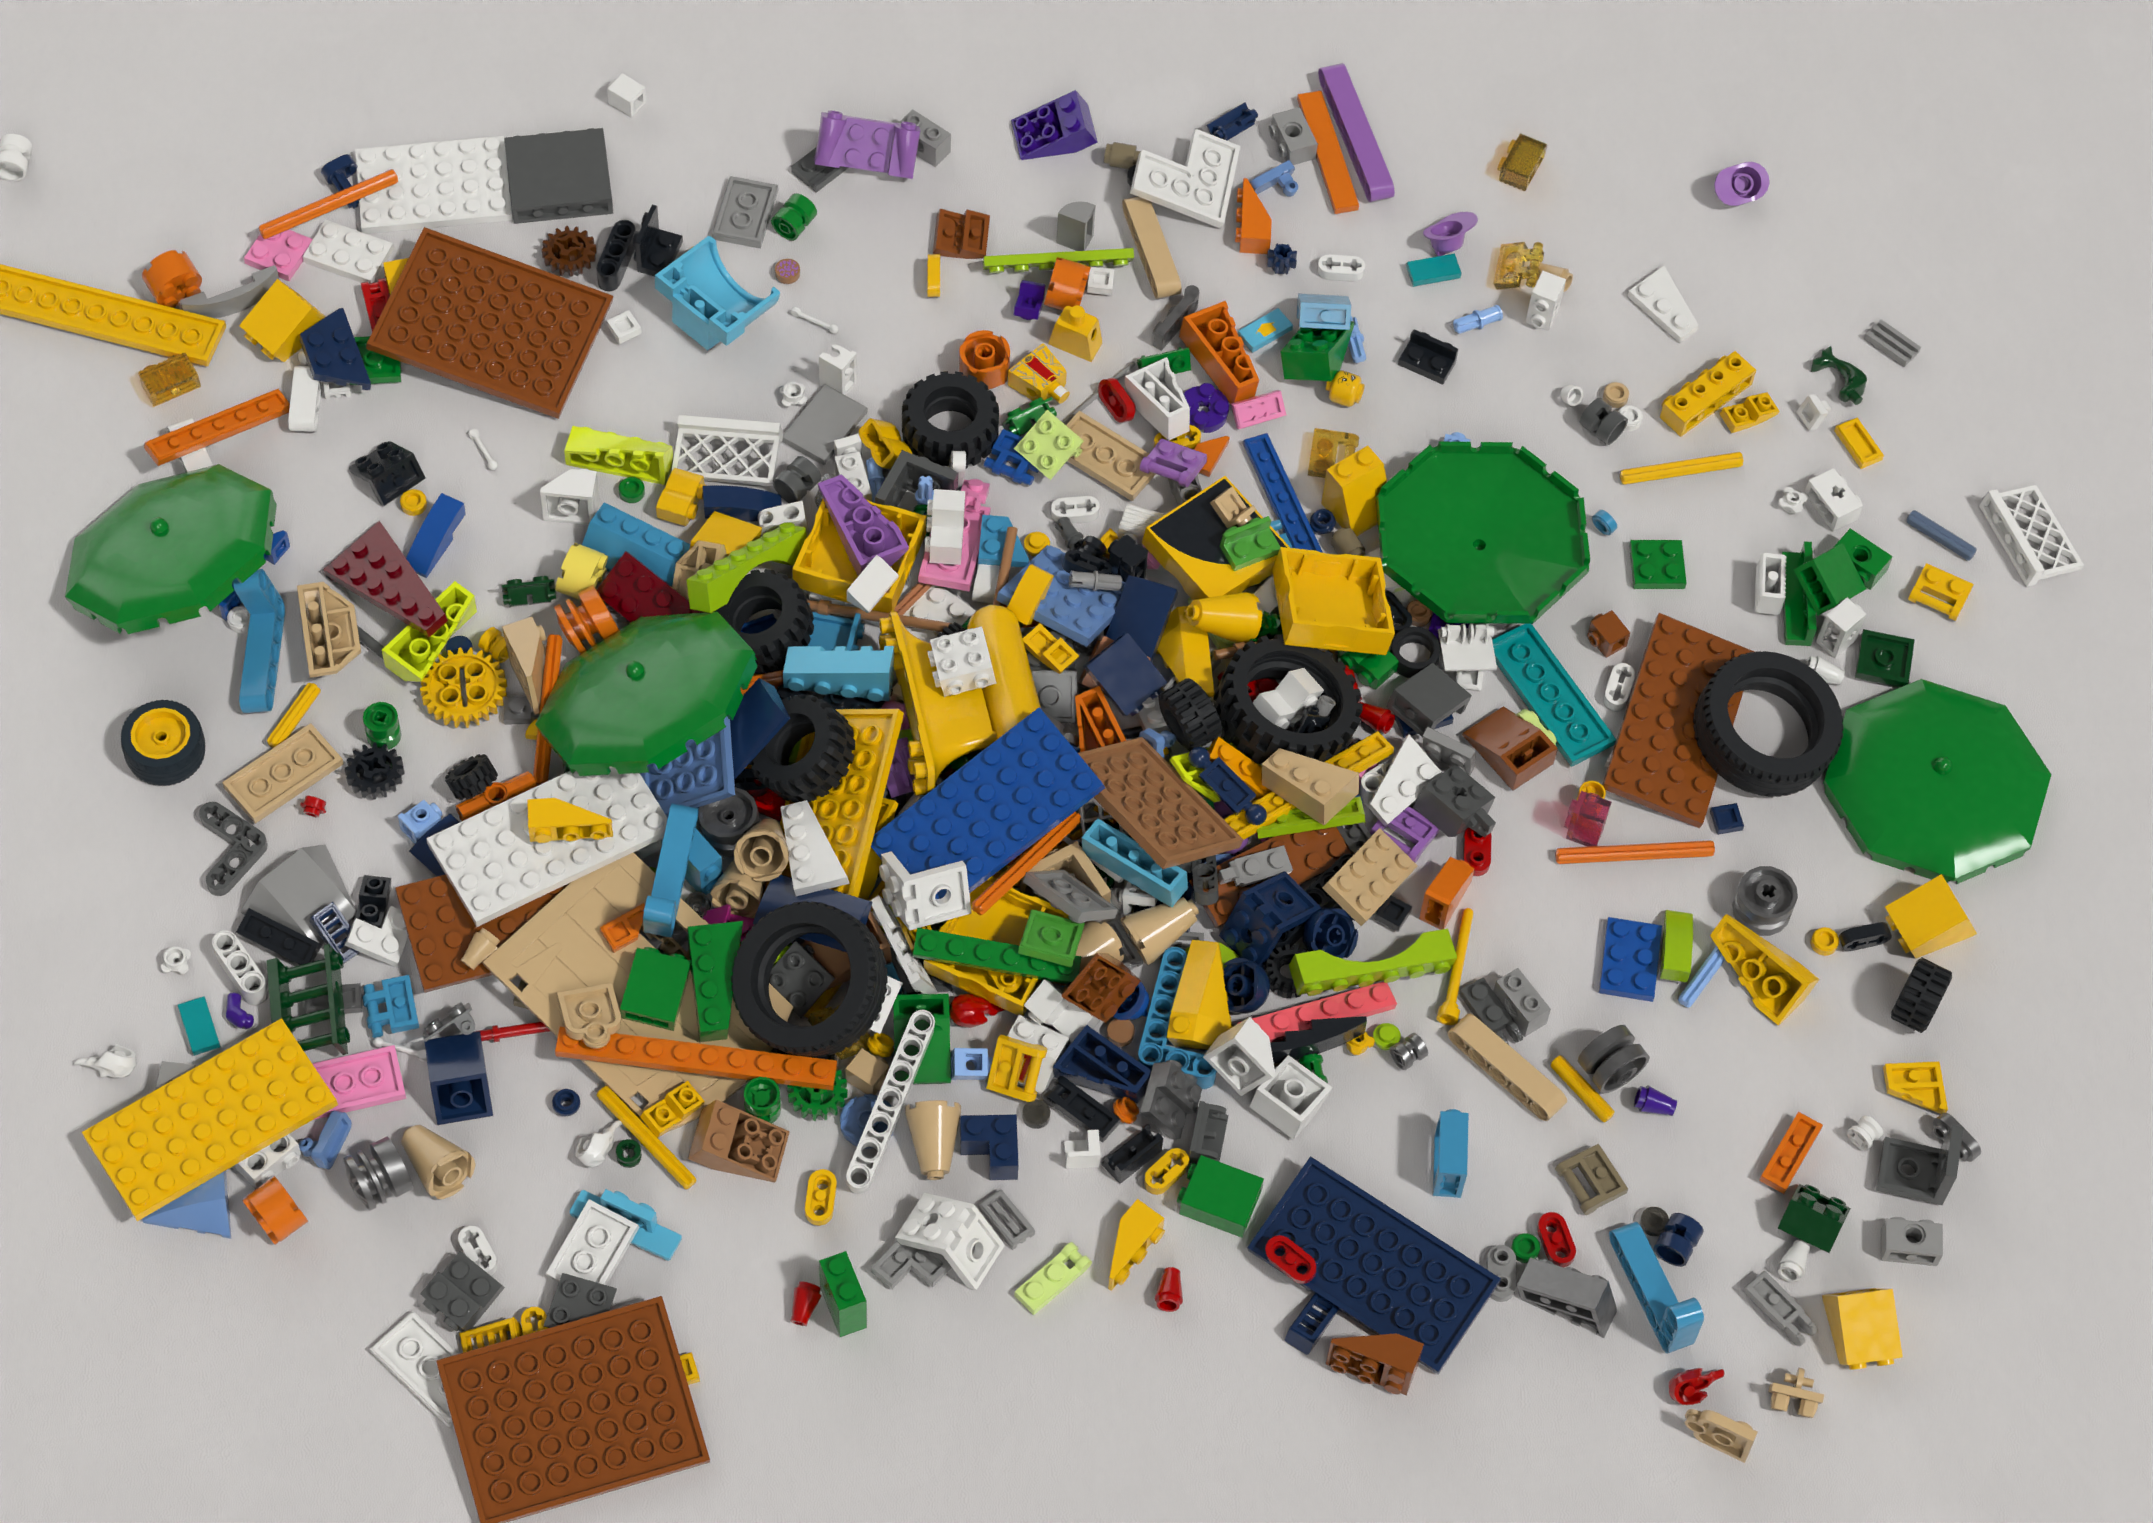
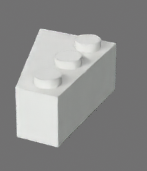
[1125,357,1190,441]

